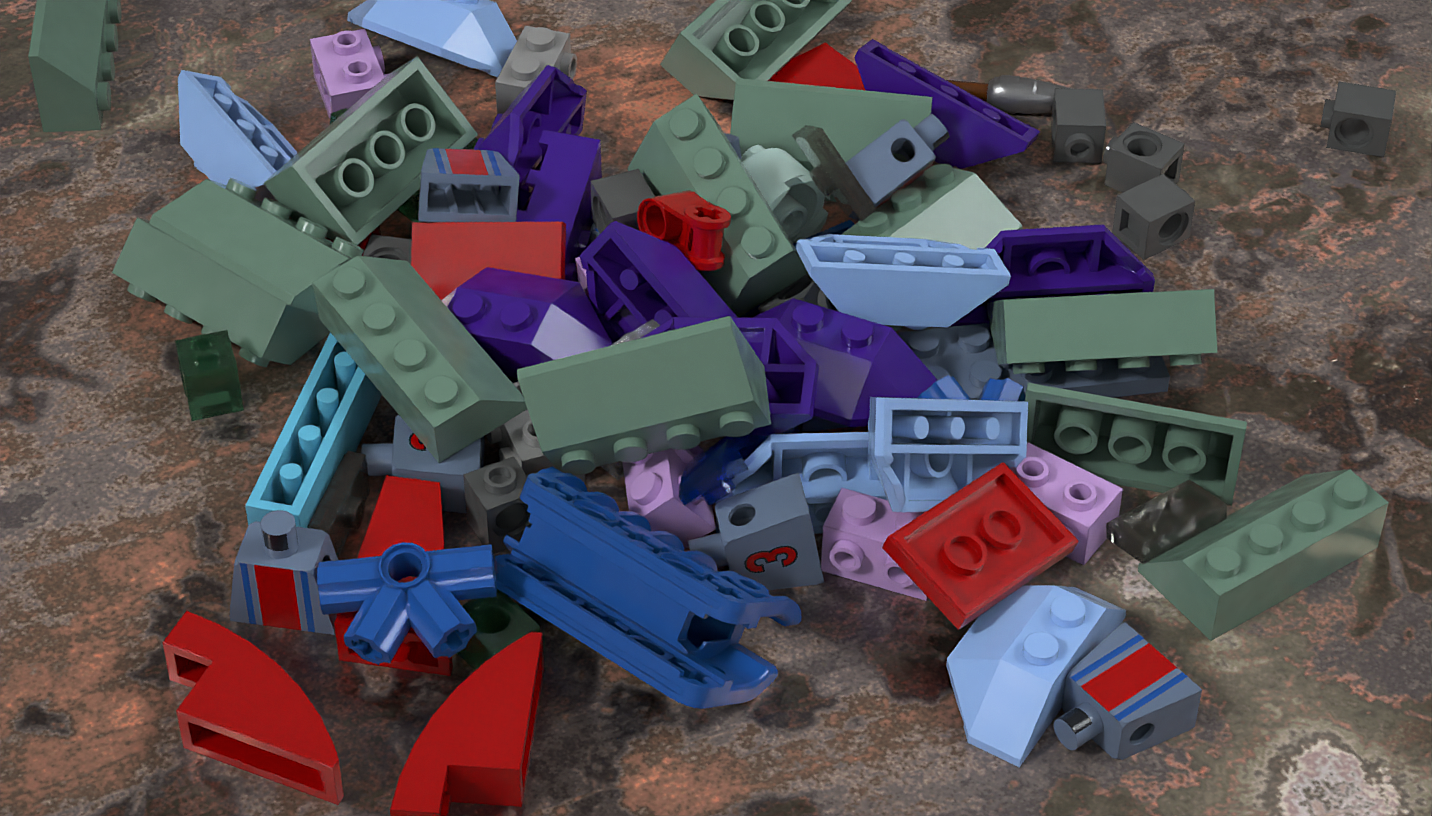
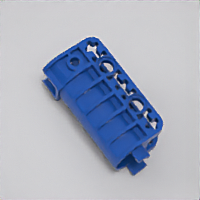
[494,466,802,709]

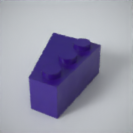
[516,130,602,282]

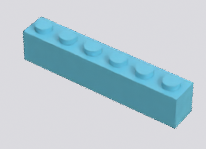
[245,332,382,530]

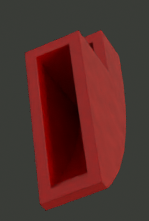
[162,610,344,805]
[390,632,544,816]

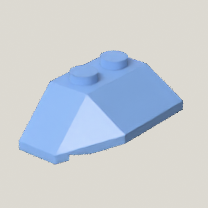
[347,0,517,78]
[178,70,298,202]
[796,234,1011,330]
[868,397,1028,512]
[715,432,887,534]
[946,585,1126,768]

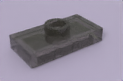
[792,125,875,221]
[307,451,370,558]
[1106,479,1227,564]

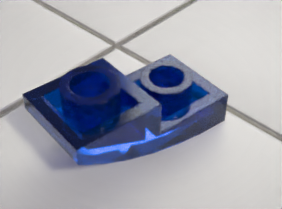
[679,433,757,506]

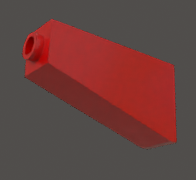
[334,475,453,676]

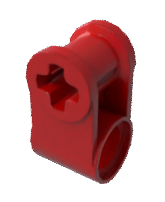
[637,190,731,271]

